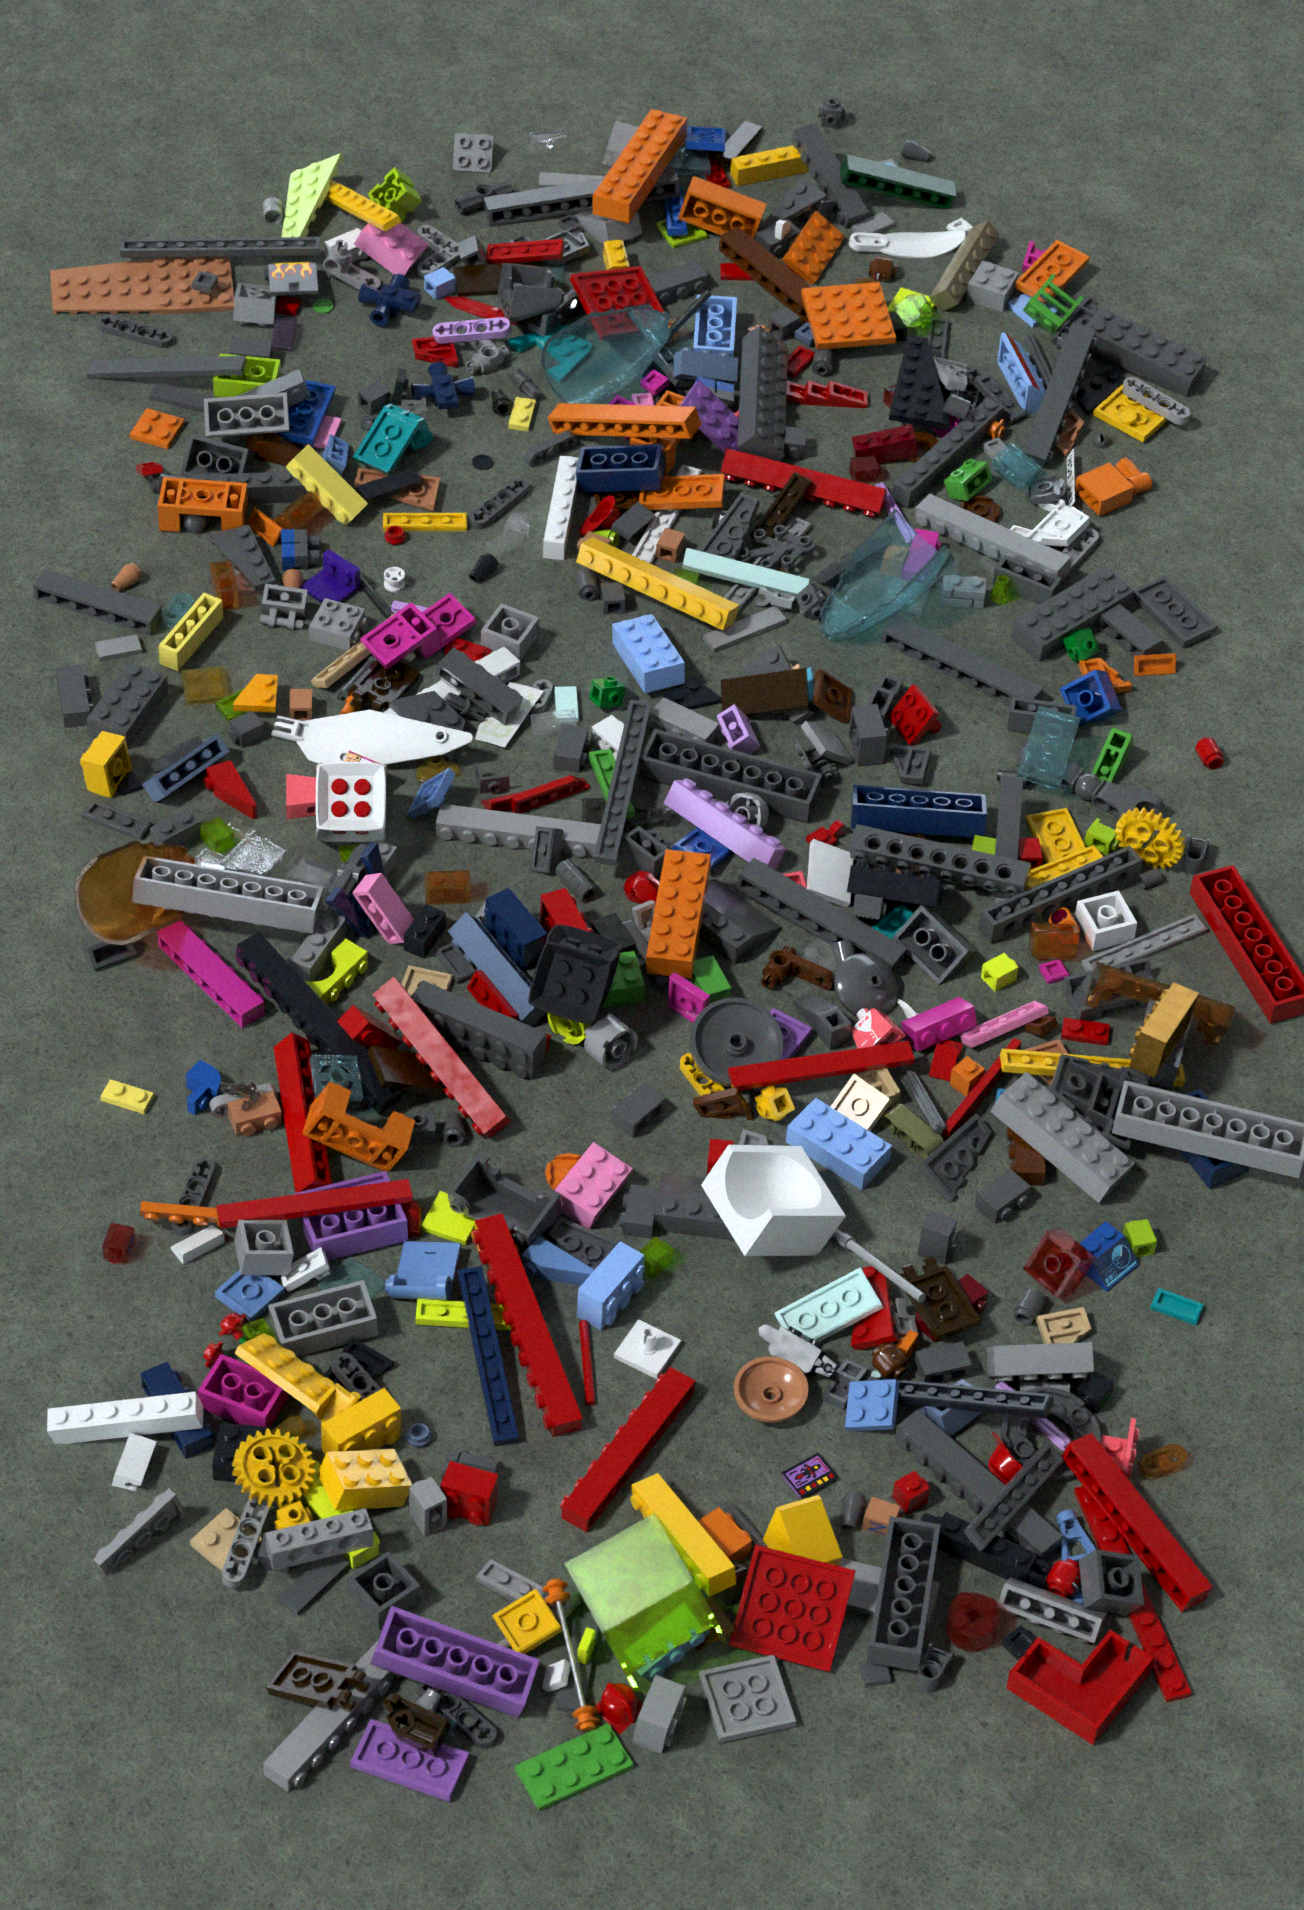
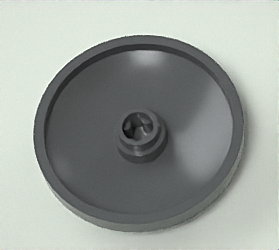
[689,998,783,1087]

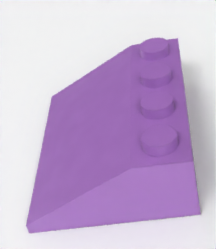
[293,1171,408,1260]

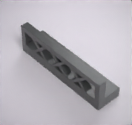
[528,289,583,337]

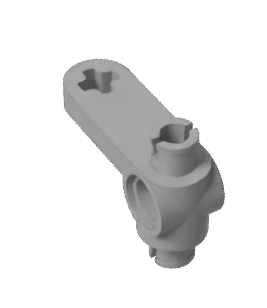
[323,240,381,290]
[462,329,509,374]

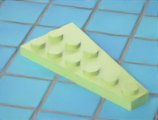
[282,153,344,237]

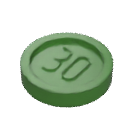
[313,299,333,314]

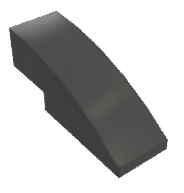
[866,673,903,721]

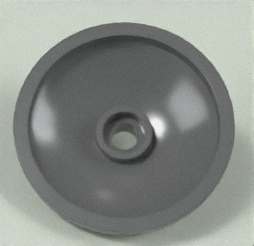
[834,953,898,1017]

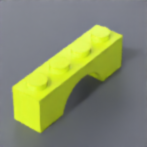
[305,939,368,1005]

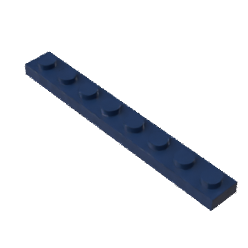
[458,1266,519,1446]

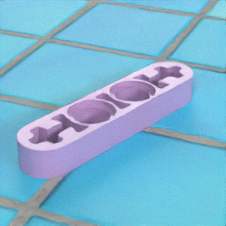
[433,317,512,343]

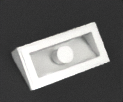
[170,1225,225,1264]

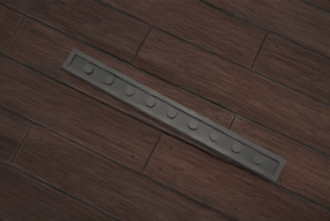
[120,237,320,258]
[593,700,652,866]

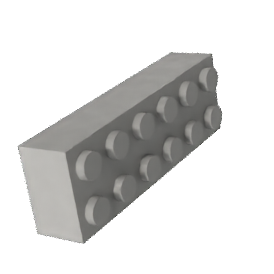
[990,1072,1135,1203]

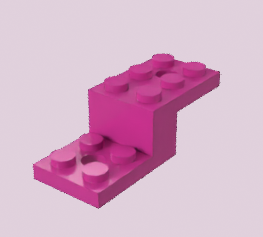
[360,593,477,669]

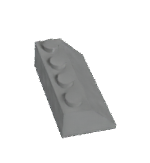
[204,393,290,438]

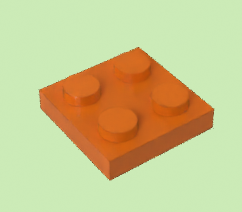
[130,408,185,449]

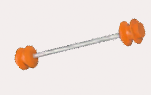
[542,1579,600,1733]

